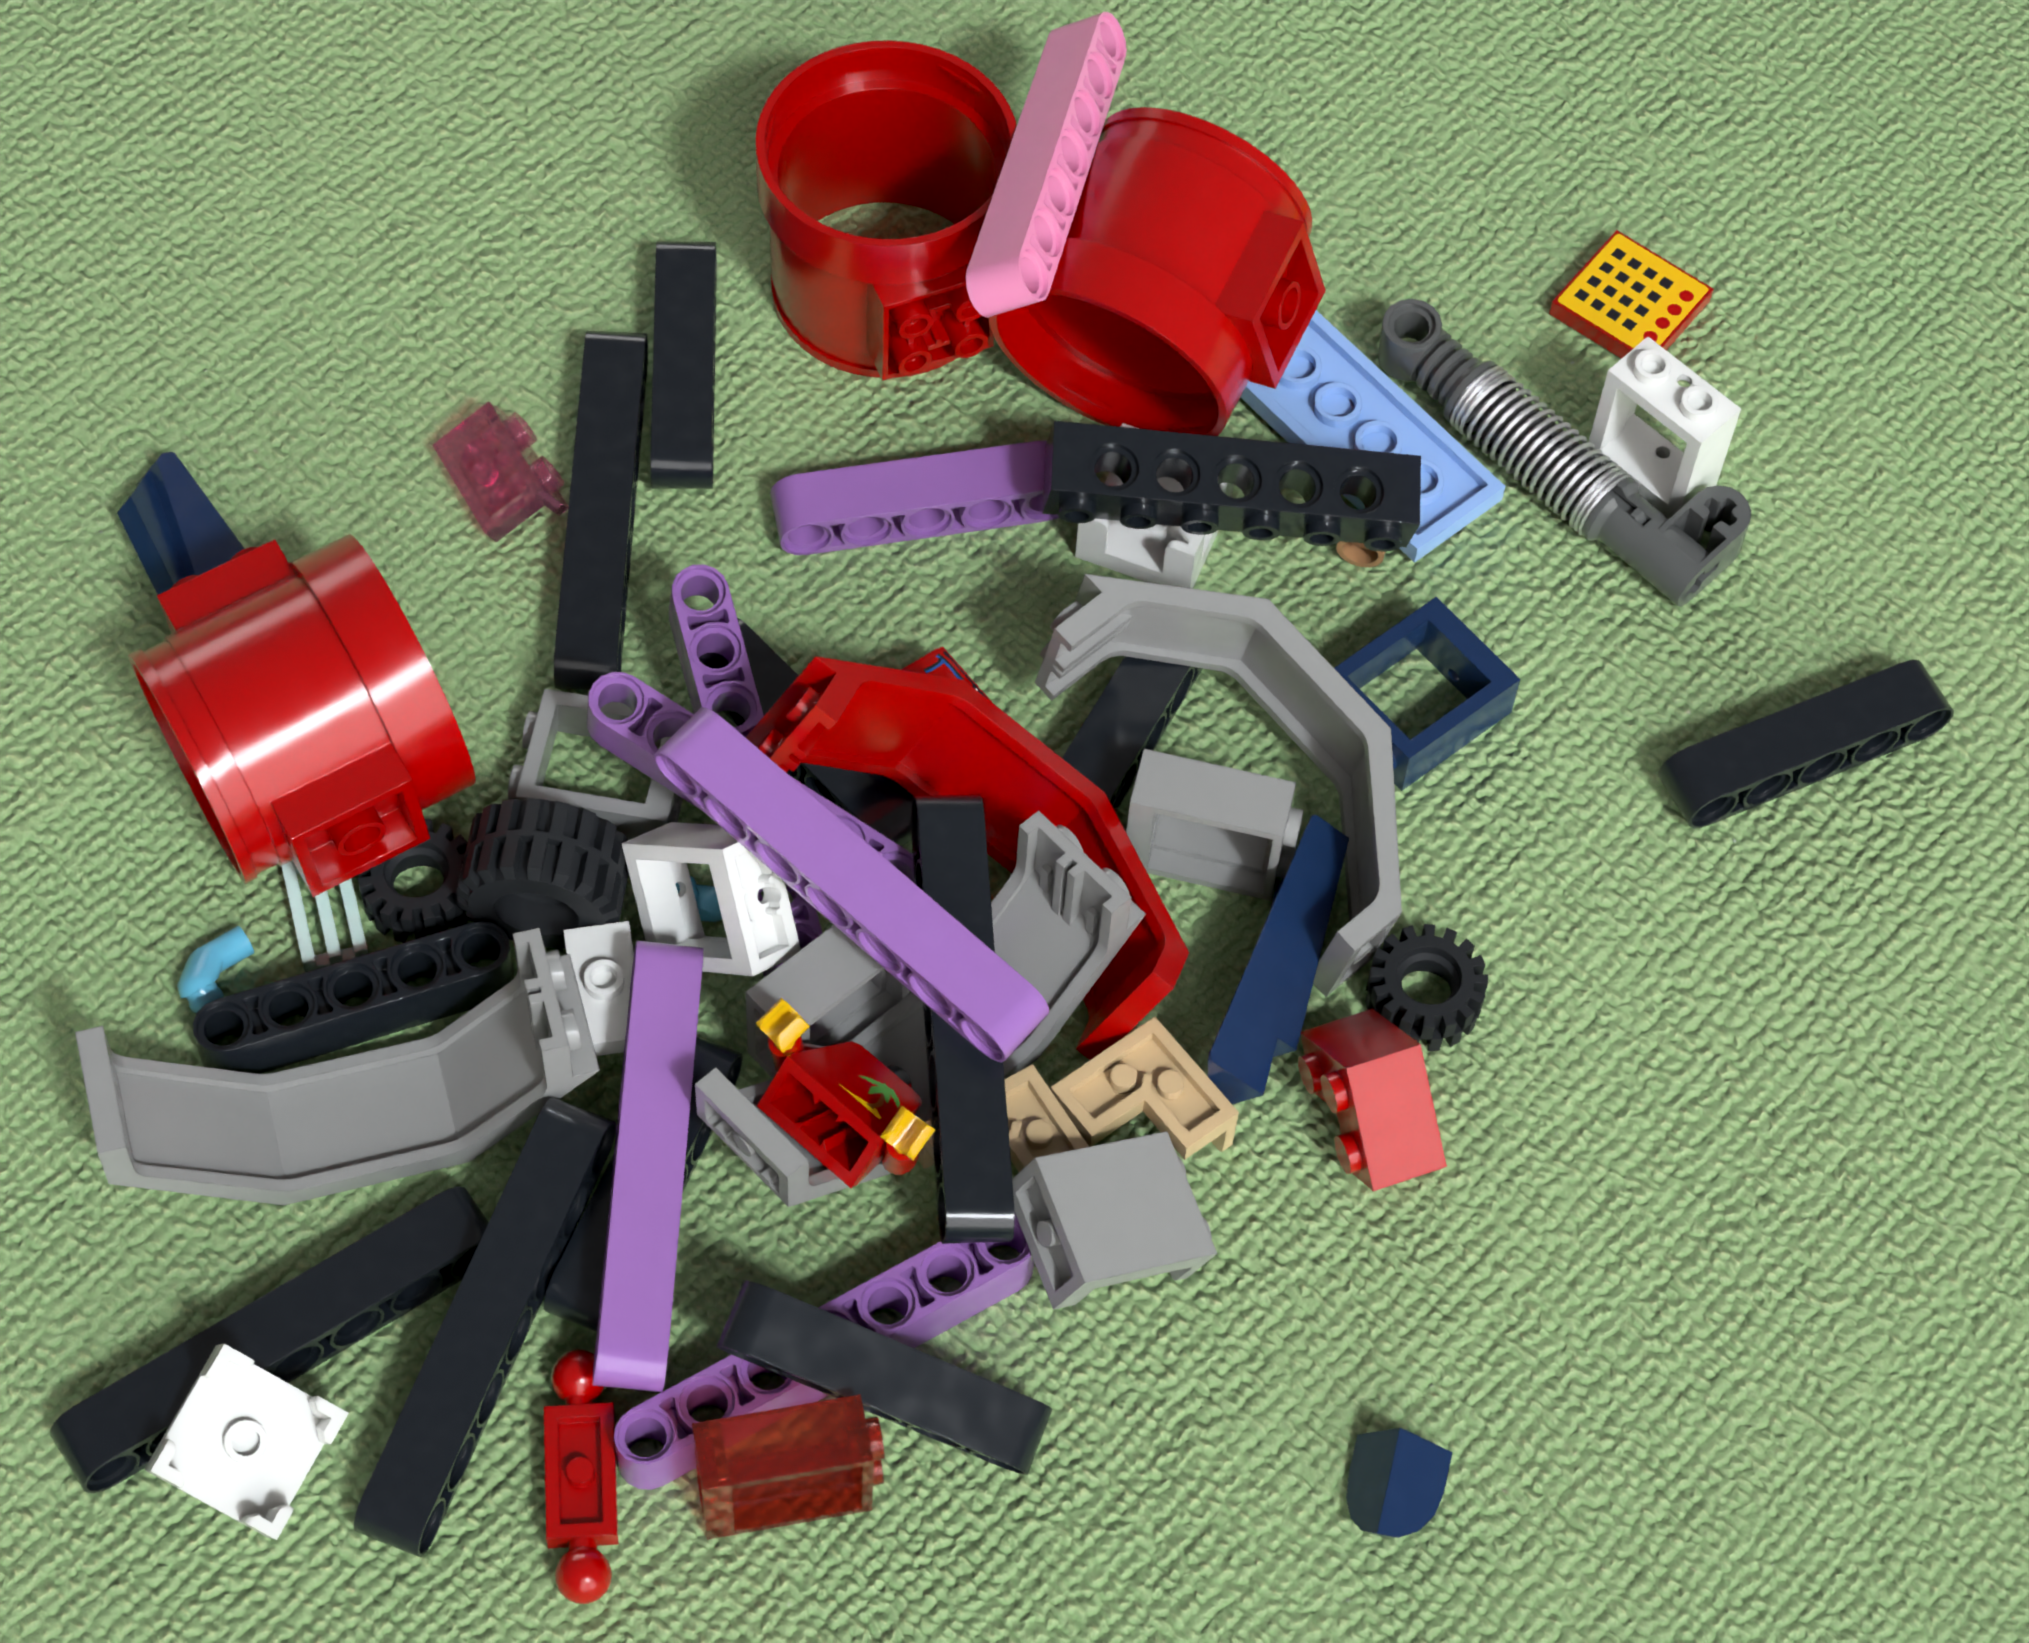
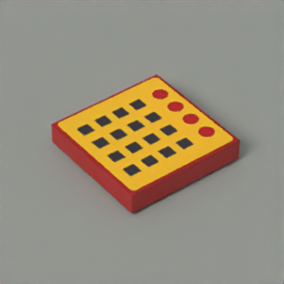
[1549,230,1714,359]

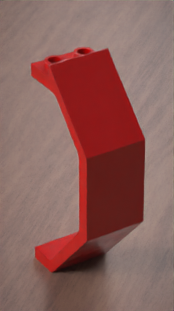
[745,656,1189,1060]

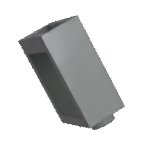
[508,688,694,840]
[1126,749,1304,901]
[746,925,910,1078]

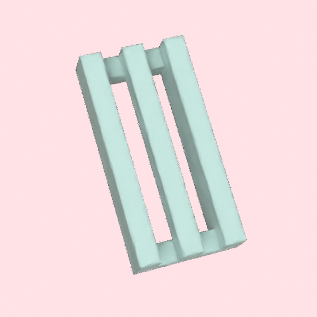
[282,861,368,973]

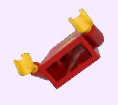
[756,997,935,1188]

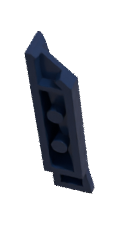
[117,452,245,595]
[1208,815,1349,1104]

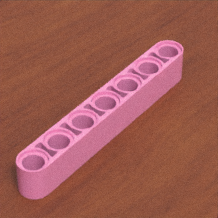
[966,12,1127,318]

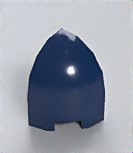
[1346,1428,1453,1538]

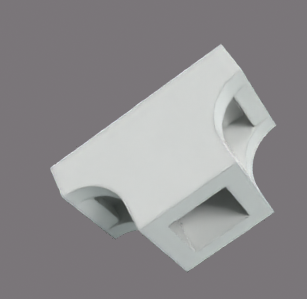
[563,921,634,1056]

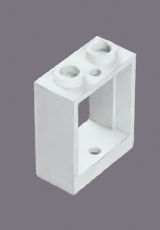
[1587,337,1741,518]
[621,822,801,976]

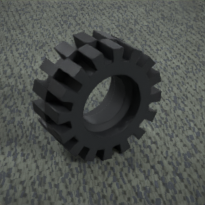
[358,819,467,943]
[1365,924,1488,1052]

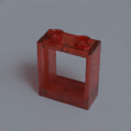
[692,1394,885,1540]

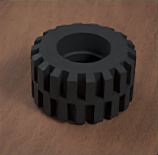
[456,798,629,949]

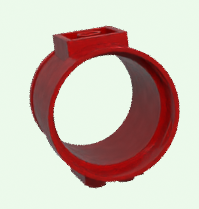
[755,40,1017,381]
[988,107,1326,436]
[128,534,476,897]

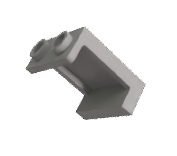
[1012,1131,1218,1310]

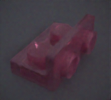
[432,401,568,542]

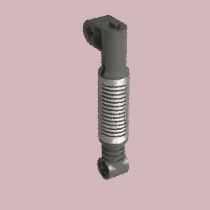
[1378,299,1751,607]

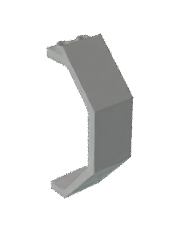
[1035,574,1402,997]
[695,811,1146,1207]
[75,928,600,1205]

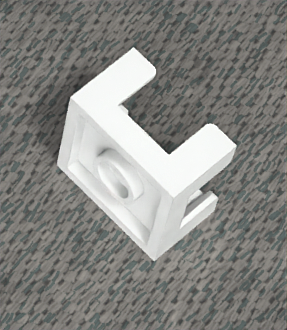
[1075,423,1234,589]
[144,1344,349,1540]

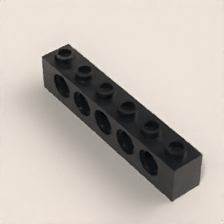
[1042,421,1421,552]

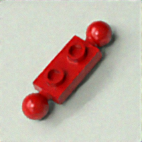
[544,1349,619,1604]

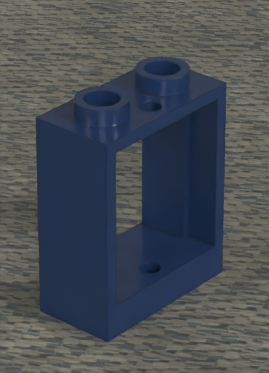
[1334,597,1521,791]

